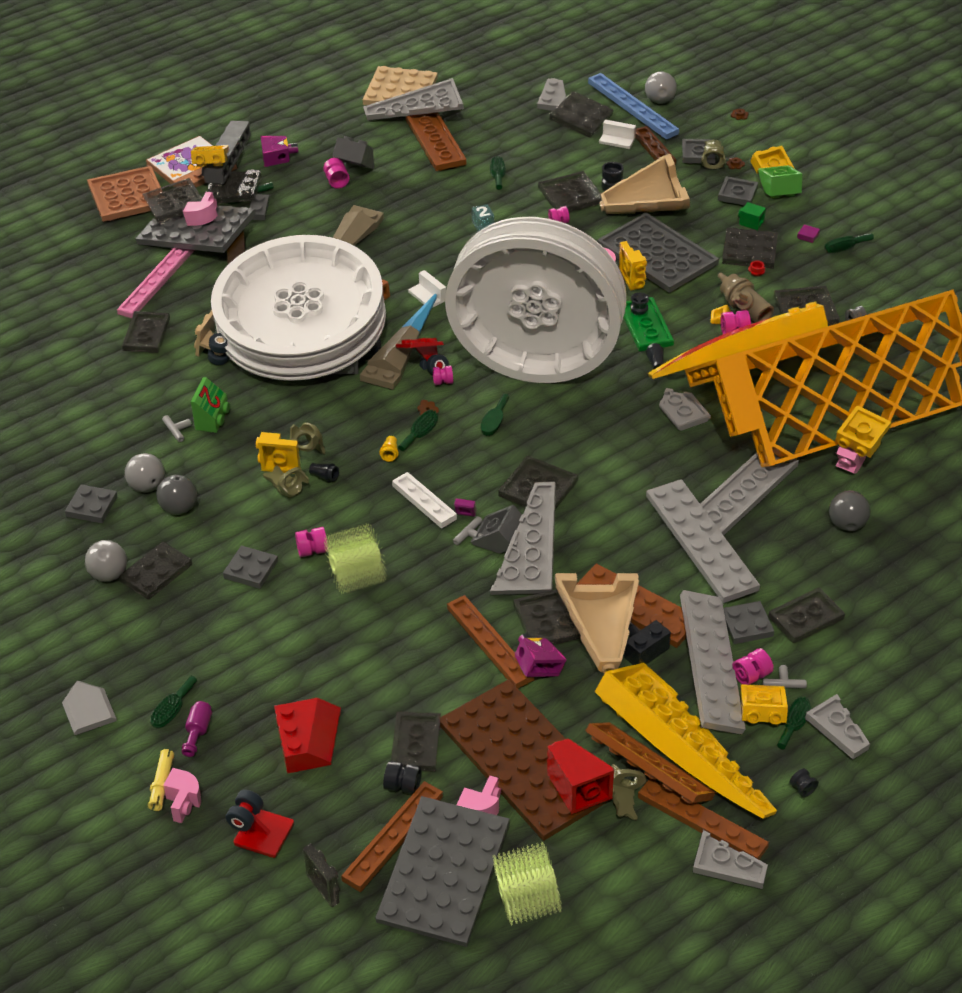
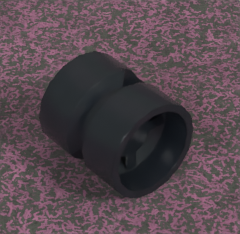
[601,162,624,191]
[383,760,422,795]

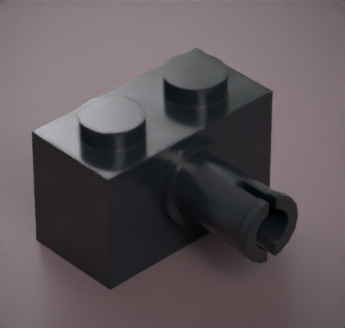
[624,620,671,665]

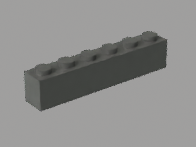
[202,121,251,184]

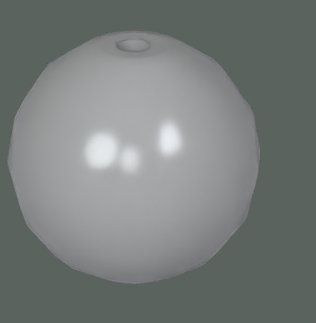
[645,71,677,104]
[124,453,165,493]
[85,540,127,582]

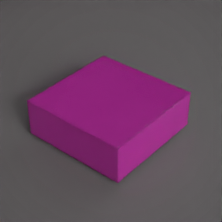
[797,224,820,243]
[454,498,477,517]

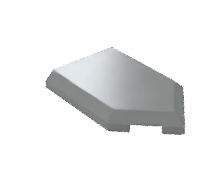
[659,388,711,431]
[62,681,117,735]

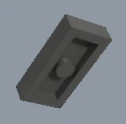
[250,194,270,220]

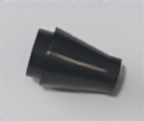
[646,343,664,369]
[309,463,339,482]

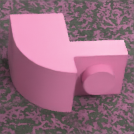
[183,192,218,226]
[836,447,866,474]
[163,768,201,823]
[457,776,501,815]

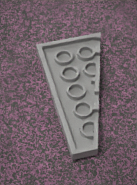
[363,78,464,120]
[490,482,556,595]

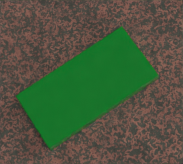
[624,297,674,351]

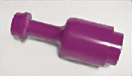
[181,701,212,757]

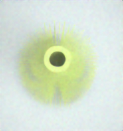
[324,524,386,593]
[493,842,562,926]

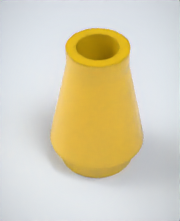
[379,436,398,462]

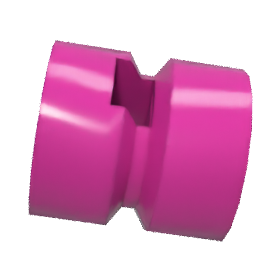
[323,158,350,188]
[721,310,751,334]
[295,527,328,558]
[732,648,774,685]

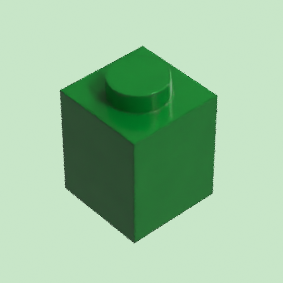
[738,202,766,230]

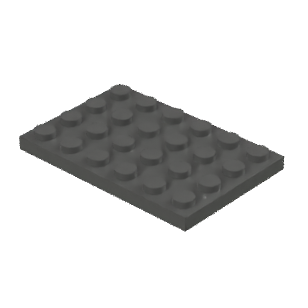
[136,201,256,253]
[597,213,719,293]
[375,796,510,947]

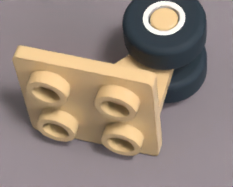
[194,310,230,365]

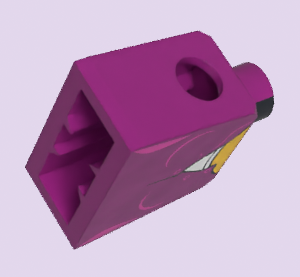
[261,136,298,167]
[515,633,567,677]

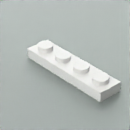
[392,472,457,529]

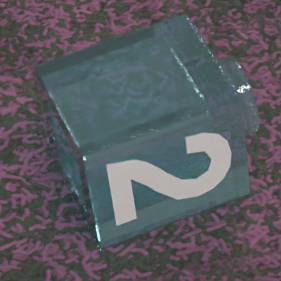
[472,204,494,232]

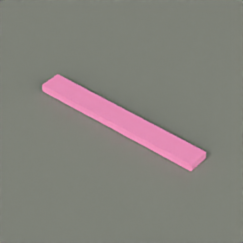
[117,248,195,319]

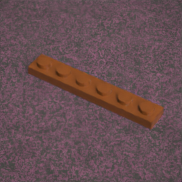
[447,595,534,688]
[638,778,769,860]
[341,781,443,892]

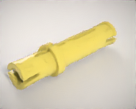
[148,749,174,811]

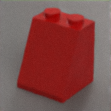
[547,739,614,814]

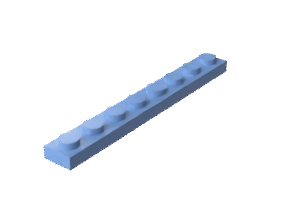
[588,73,679,139]

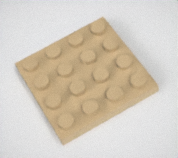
[363,66,438,105]

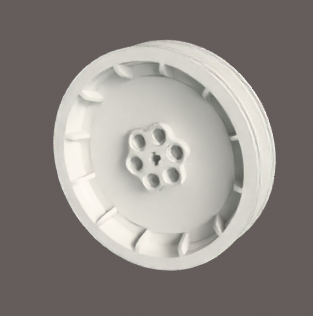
[445,217,627,383]
[211,235,386,380]

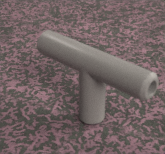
[162,415,192,442]
[453,516,483,545]
[763,665,807,688]

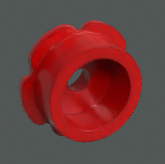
[748,261,765,276]

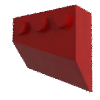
[274,698,341,774]

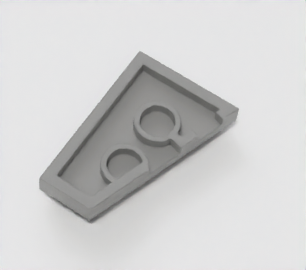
[537,78,568,113]
[805,694,870,759]
[693,830,768,889]

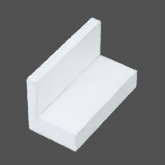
[599,120,636,149]
[408,270,446,308]

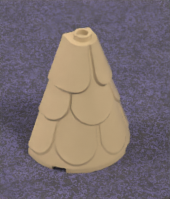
[599,154,690,214]
[555,573,639,674]

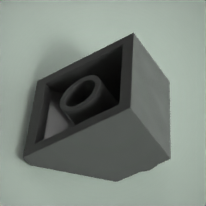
[332,136,374,169]
[471,505,522,554]

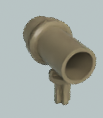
[718,273,774,323]

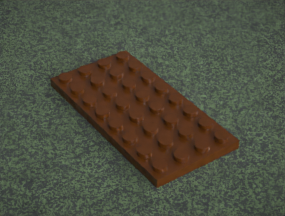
[438,679,613,841]

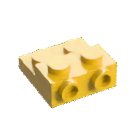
[191,145,229,167]
[750,146,795,174]
[619,241,647,291]
[836,405,891,458]
[256,432,301,474]
[740,684,788,725]

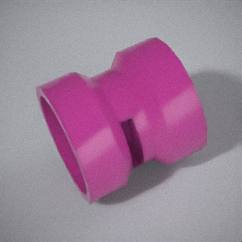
[548,206,569,223]
[432,366,453,386]

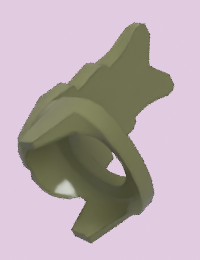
[701,139,726,169]
[290,422,325,455]
[263,466,309,498]
[611,764,646,820]

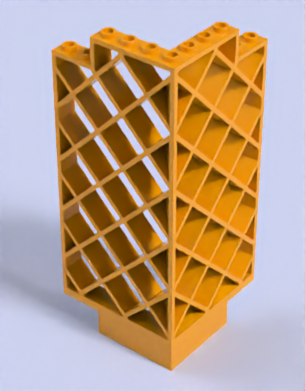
[685,289,962,467]

